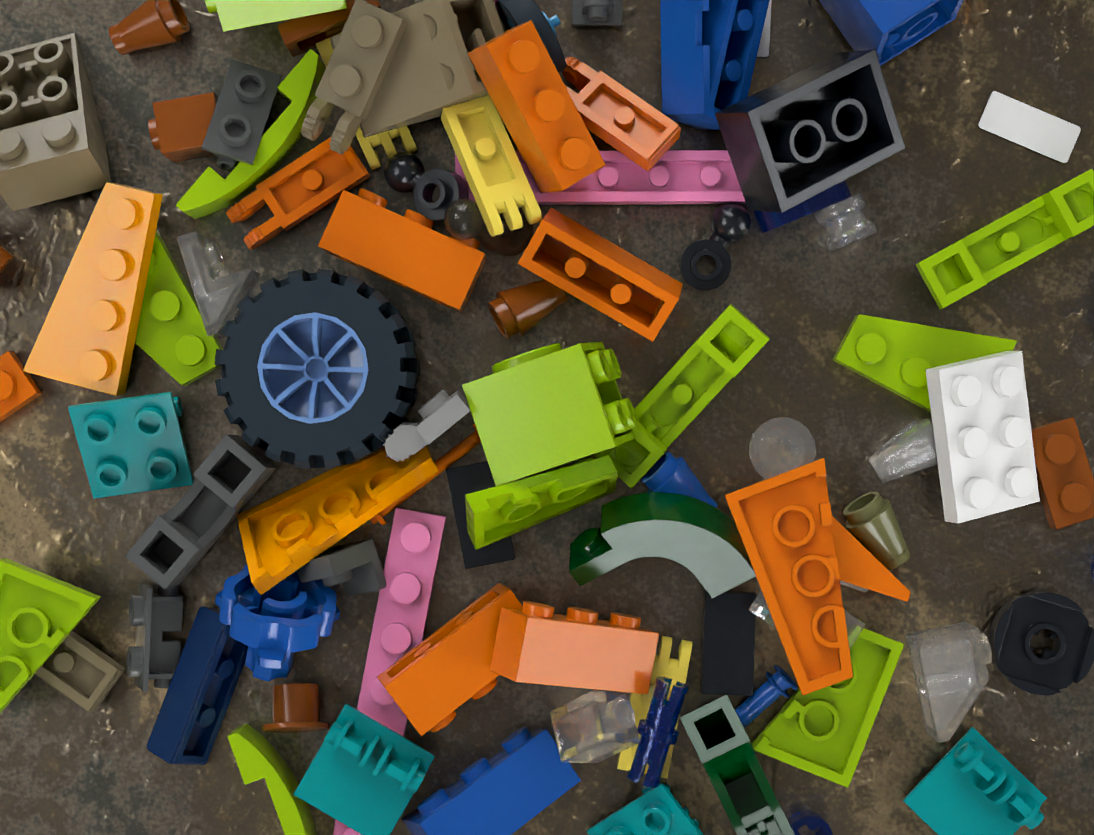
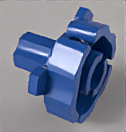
[215,564,340,682]

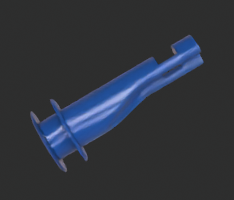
[735,665,797,728]

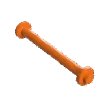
[369,423,481,525]

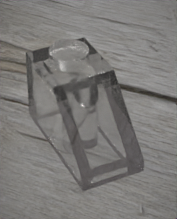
[906,622,992,743]

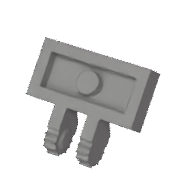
[383,389,471,462]

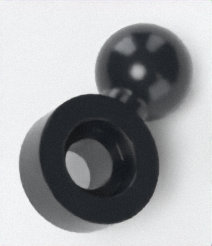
[384,152,469,222]
[679,203,751,291]

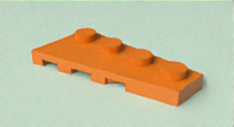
[725,458,853,696]

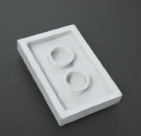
[926,351,1040,524]

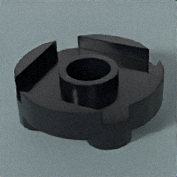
[988,591,1094,696]

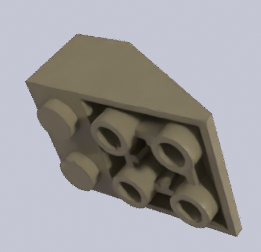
[330,0,504,138]
[0,33,111,212]

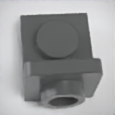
[297,538,386,596]

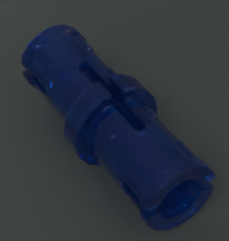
[627,676,689,788]

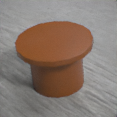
[262,683,330,733]

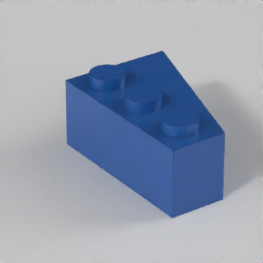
[660,0,770,130]
[401,726,581,835]

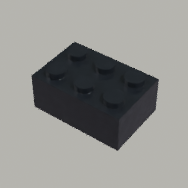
[715,49,905,213]

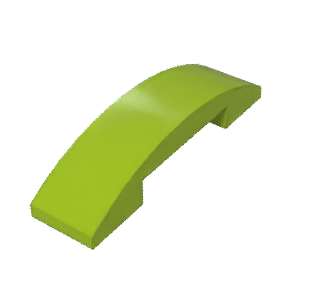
[176,49,325,219]
[915,169,1094,309]
[594,304,770,489]
[227,723,317,835]

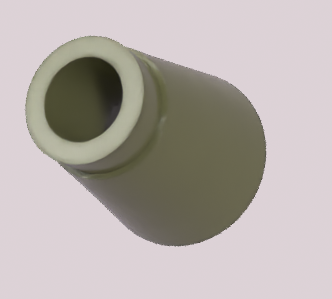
[843,491,911,570]

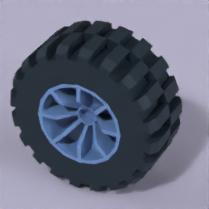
[214,269,420,469]

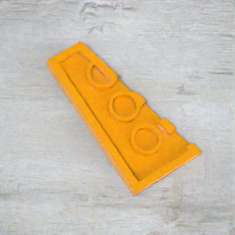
[23,182,163,396]
[237,444,439,595]

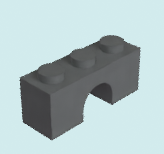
[125,435,277,590]

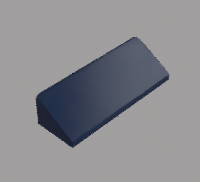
[147,606,248,765]

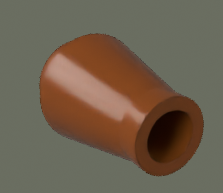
[108,0,190,55]
[488,279,567,339]

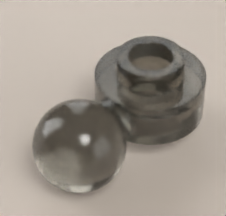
[444,198,533,256]

